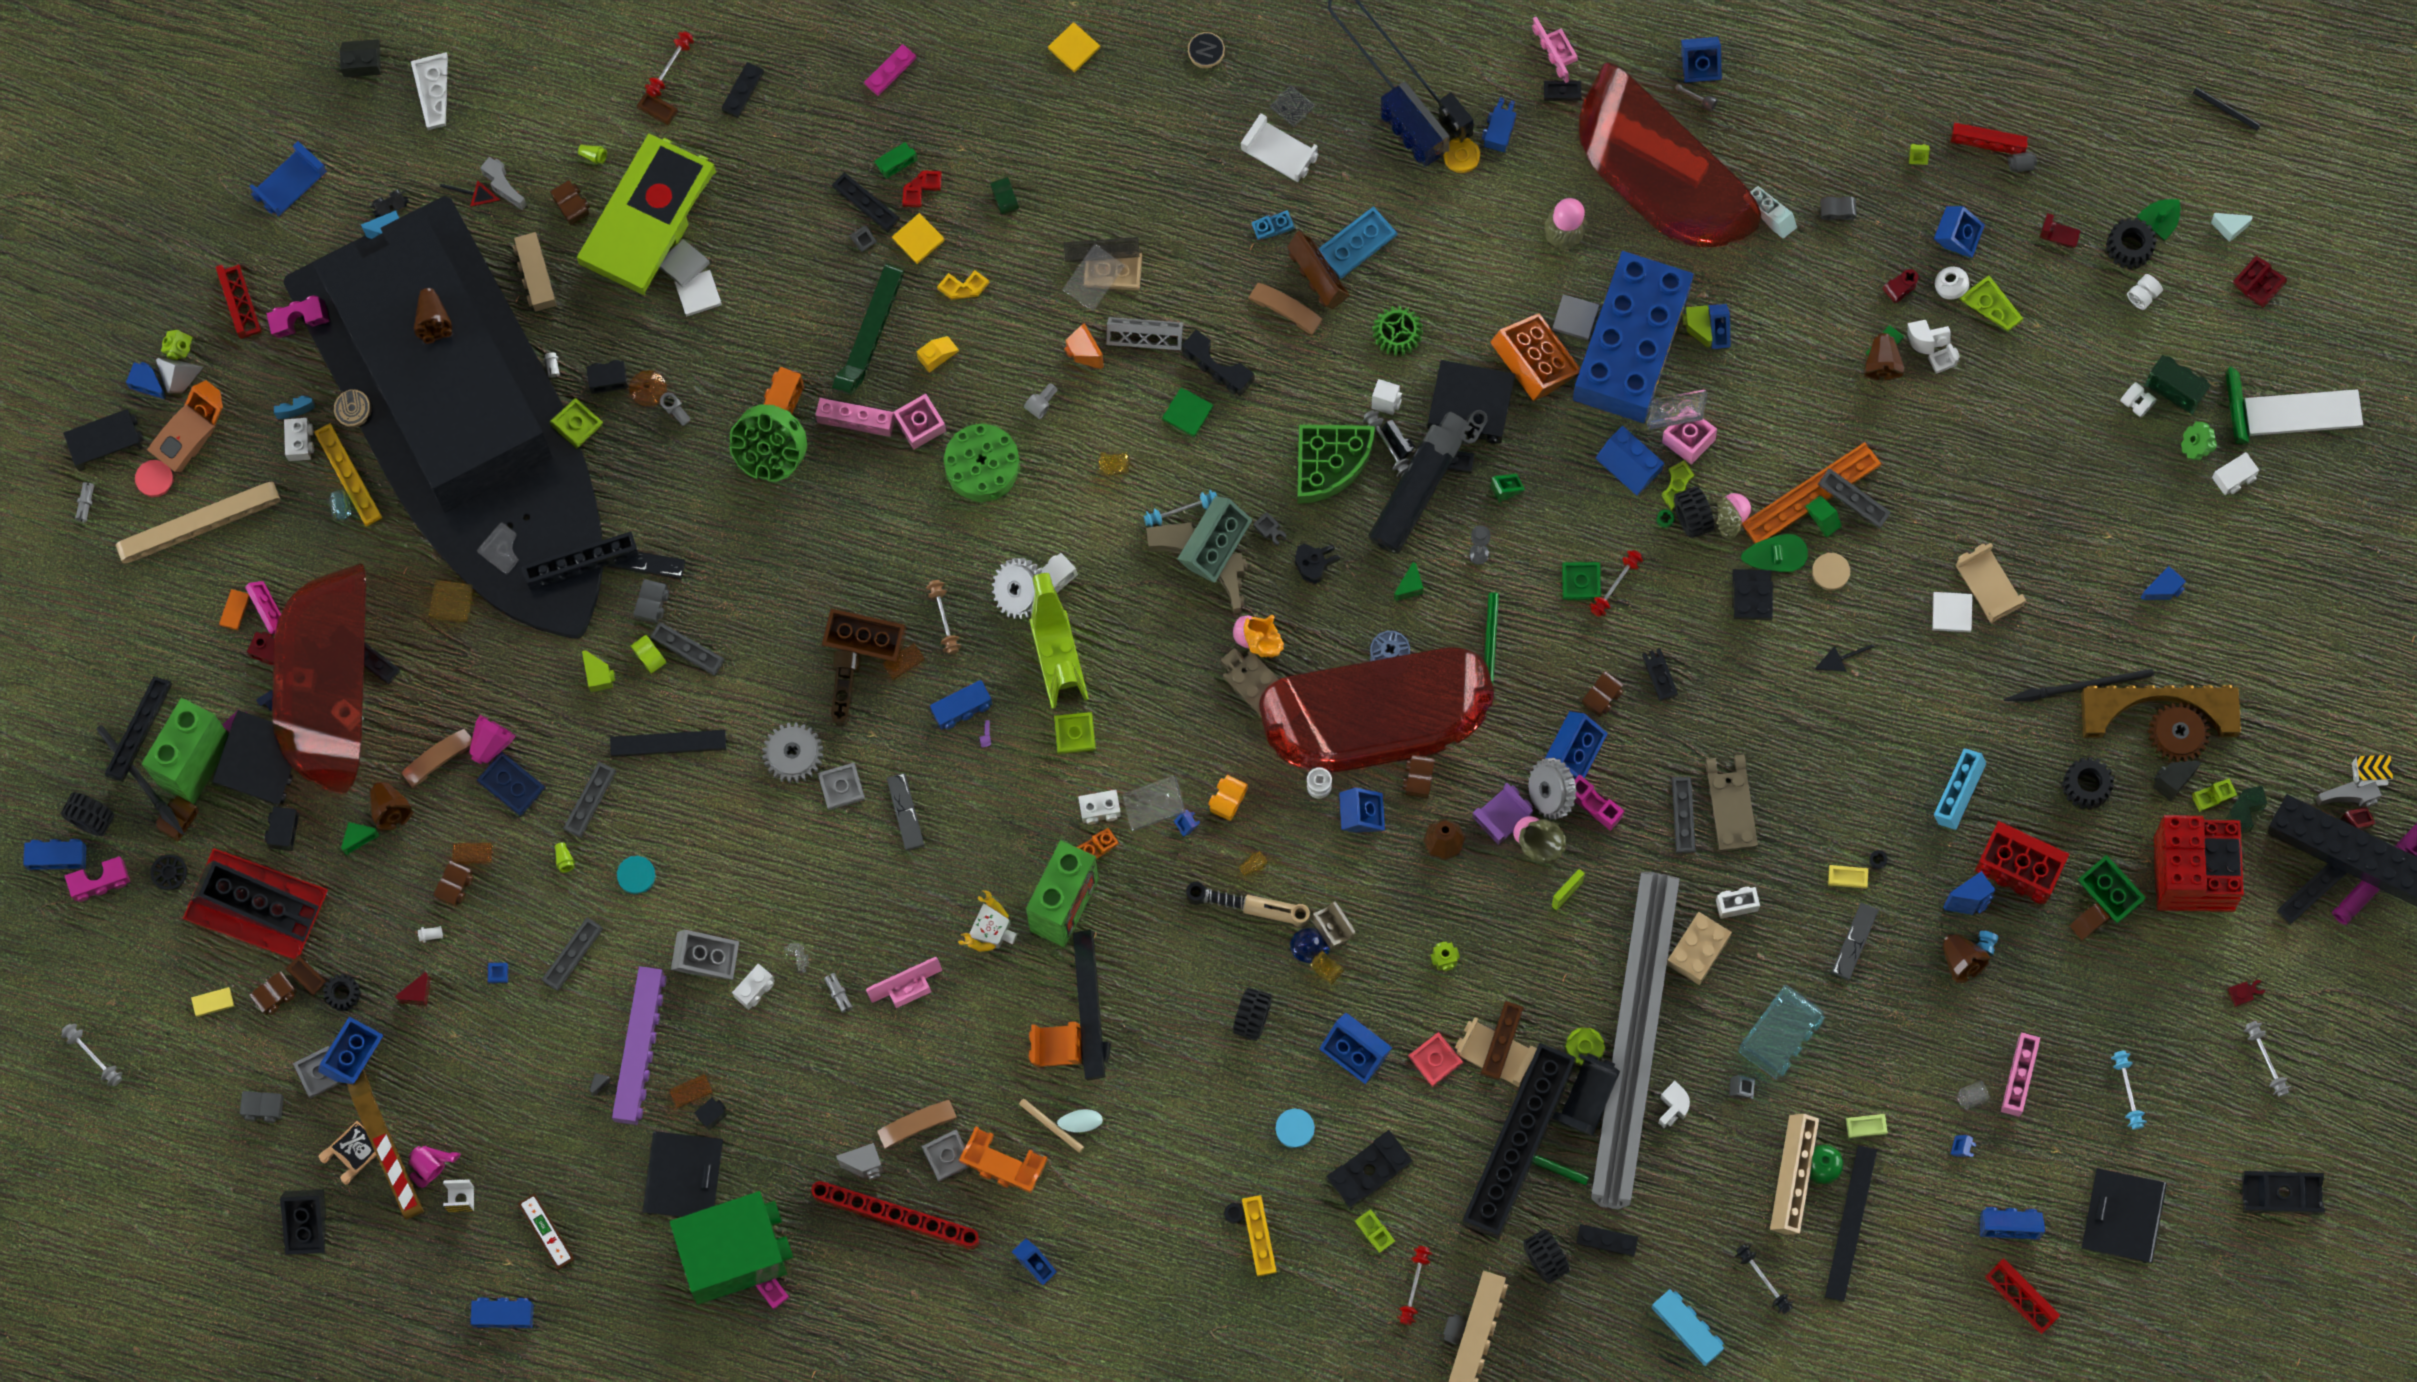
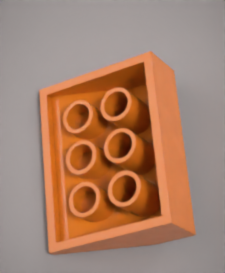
[1490,313,1581,401]

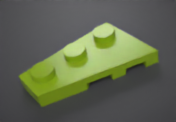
[1959,276,2023,331]

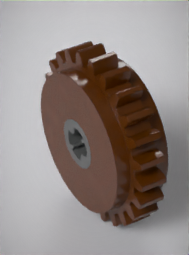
[2148,703,2210,762]

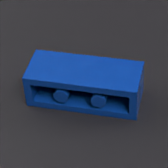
[930,680,993,730]
[23,839,86,870]
[470,1298,534,1328]

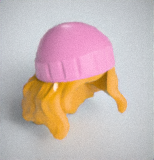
[1233,615,1284,658]

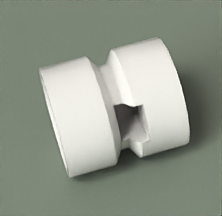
[2127,274,2163,310]
[2120,382,2157,418]
[1307,768,1332,799]

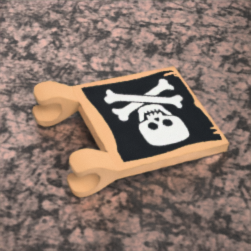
[319,1121,377,1185]

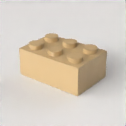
[1667,912,1732,985]

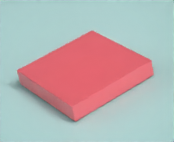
[1408,1032,1463,1087]

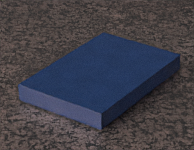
[476,752,546,817]

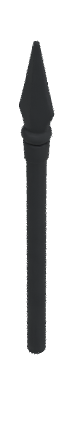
[2004,669,2154,702]
[96,725,184,835]

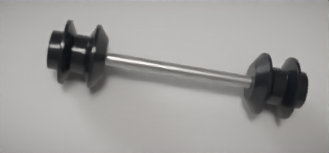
[1735,1244,1794,1314]

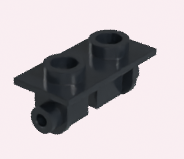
[370,189,410,218]

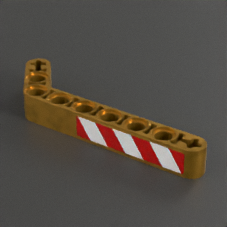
[347,1069,424,1220]

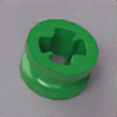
[1656,509,1674,528]

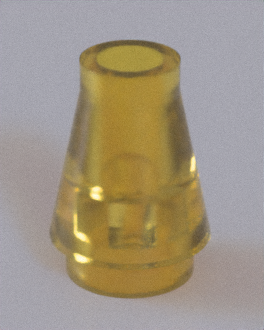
[1238,850,1268,876]

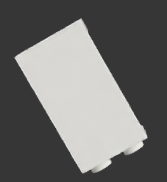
[1241,113,1319,182]

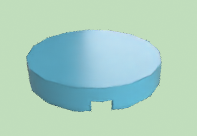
[1275,1108,1315,1148]

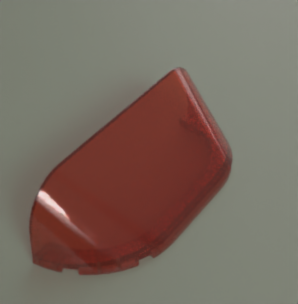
[1579,62,1761,248]
[272,563,366,793]
[1259,647,1494,772]

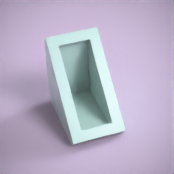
[2211,213,2252,242]

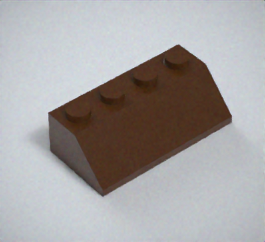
[1287,231,1350,309]
[822,608,907,662]

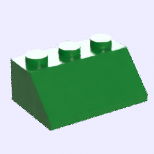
[2077,855,2146,923]

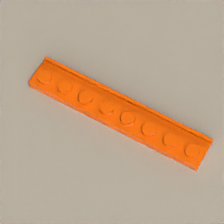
[1741,442,1881,544]

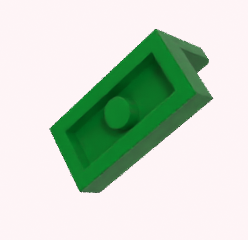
[875,142,917,179]

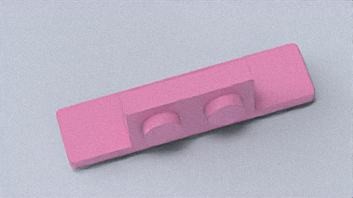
[1532,17,1578,83]
[866,957,942,1008]

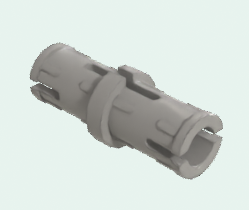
[75,482,95,522]
[824,973,853,1013]

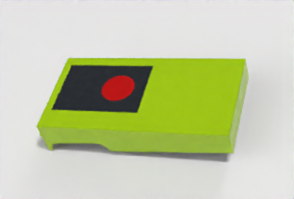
[577,133,716,296]

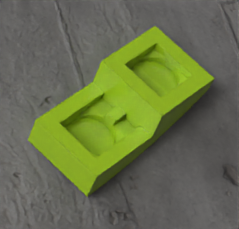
[2191,778,2238,812]
[1354,1209,1395,1253]

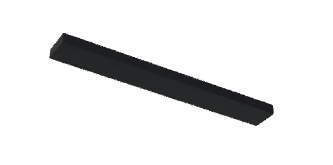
[1073,929,1106,1081]
[1824,1145,1877,1302]

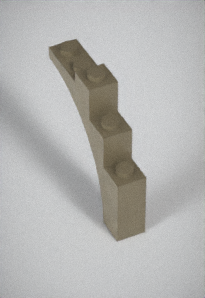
[1146,522,1247,614]

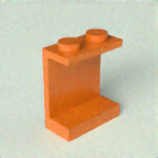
[1029,1022,1082,1067]

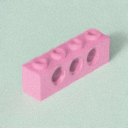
[815,398,895,437]
[2001,1032,2040,1117]

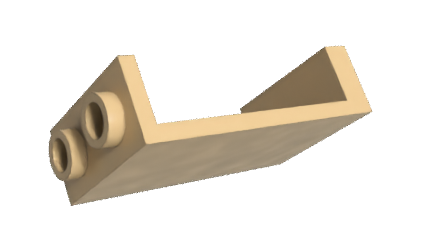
[1956,543,2026,623]
[1455,1017,1537,1087]

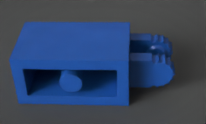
[1482,97,1516,153]

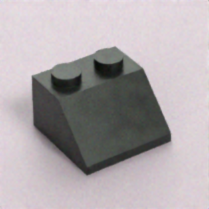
[340,39,381,78]
[2153,761,2201,801]

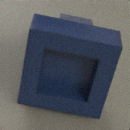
[256,690,277,711]

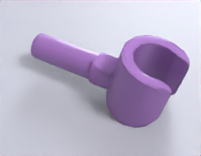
[979,720,991,747]

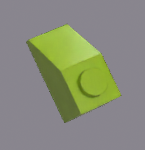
[1682,306,1712,348]
[582,650,616,692]

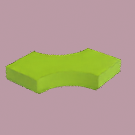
[1661,460,1694,511]

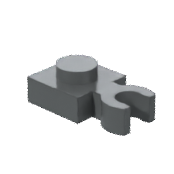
[1253,512,1287,546]

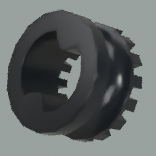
[1870,850,1887,869]

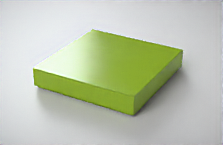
[549,398,603,449]
[1054,712,1096,754]
[1552,869,1585,910]

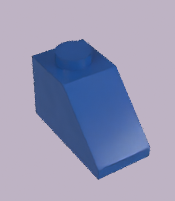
[1708,304,1731,349]
[126,362,166,400]
[2140,566,2186,600]
[1012,1238,1057,1285]

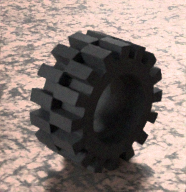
[323,974,361,1011]

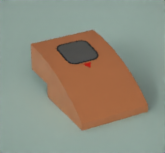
[147,405,215,472]

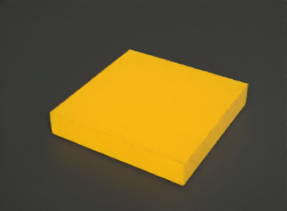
[1048,22,1100,73]
[892,213,945,264]

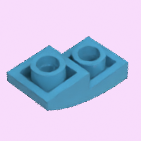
[1251,210,1295,240]
[274,396,315,419]

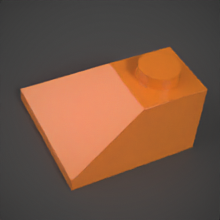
[1064,323,1104,369]
[184,380,223,437]

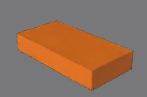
[219,589,250,631]

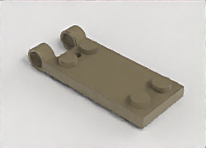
[1705,754,1758,852]

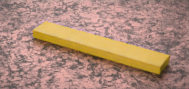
[314,423,382,527]

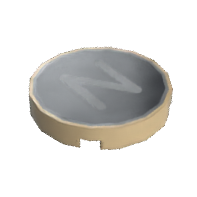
[1188,32,1225,69]

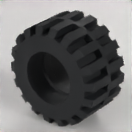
[2106,217,2157,269]
[1674,486,1714,539]
[2062,757,2114,810]
[60,792,115,836]
[1233,987,1272,1041]
[1523,1229,1570,1284]

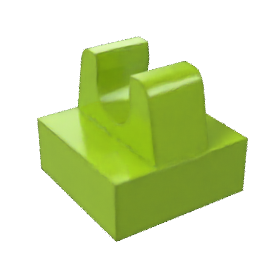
[1909,144,1930,165]

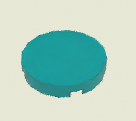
[617,856,656,895]

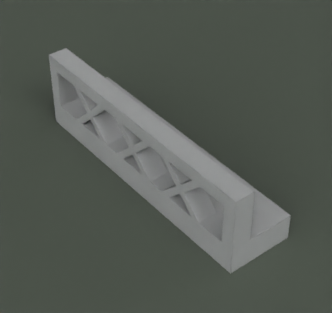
[1106,317,1183,350]

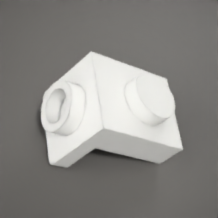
[1928,344,1960,374]

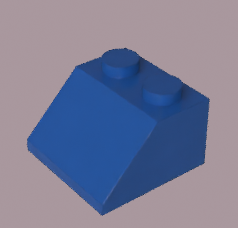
[1681,37,1722,83]
[1934,206,1985,257]
[1339,787,1385,833]

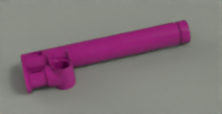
[2332,823,2417,925]

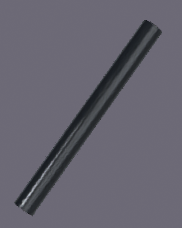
[2193,87,2261,131]

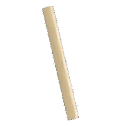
[1019,1098,1084,1153]

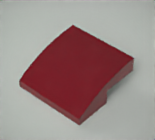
[2233,255,2287,308]

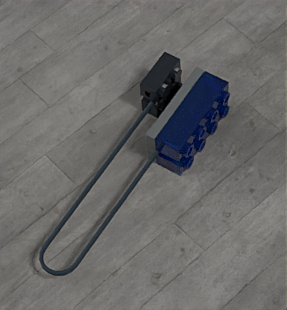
[1328,0,1473,167]

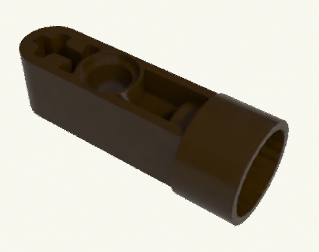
[831,651,861,726]

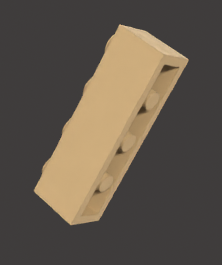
[512,232,557,312]

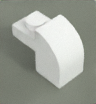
[1907,320,1951,354]
[1658,1080,1690,1128]

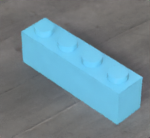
[1934,748,1986,830]
[1651,1289,1724,1367]

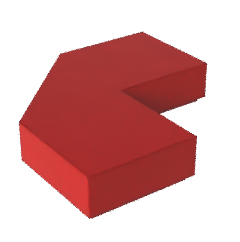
[902,170,942,207]

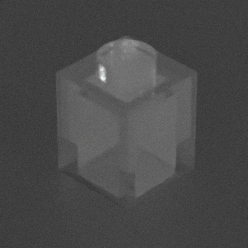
[1957,1080,1990,1111]

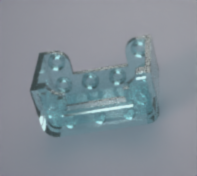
[1738,984,1825,1079]

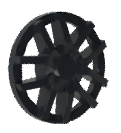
[151,854,188,890]

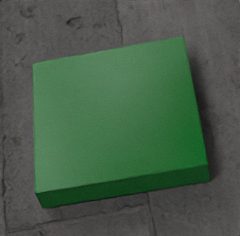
[1162,387,1214,438]
[1562,562,1601,600]

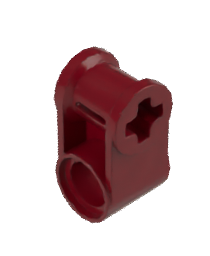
[1882,269,1919,304]

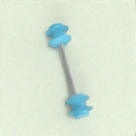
[1143,489,1217,527]
[2111,1051,2147,1130]

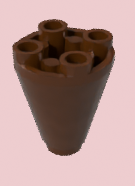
[414,288,452,344]

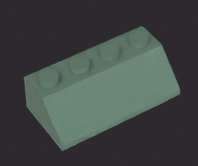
[1178,496,1252,583]

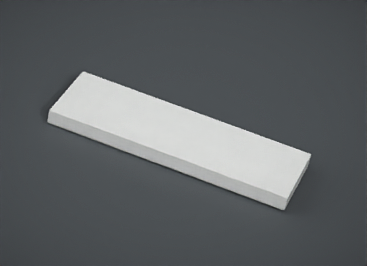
[2244,390,2363,436]

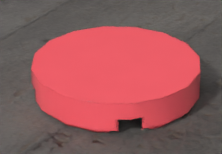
[135,460,174,497]

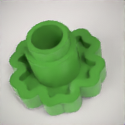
[2181,422,2217,460]

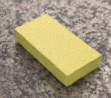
[1828,865,1868,889]
[191,987,235,1017]

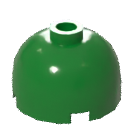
[1809,1144,1843,1184]

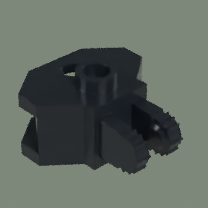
[1295,543,1340,585]

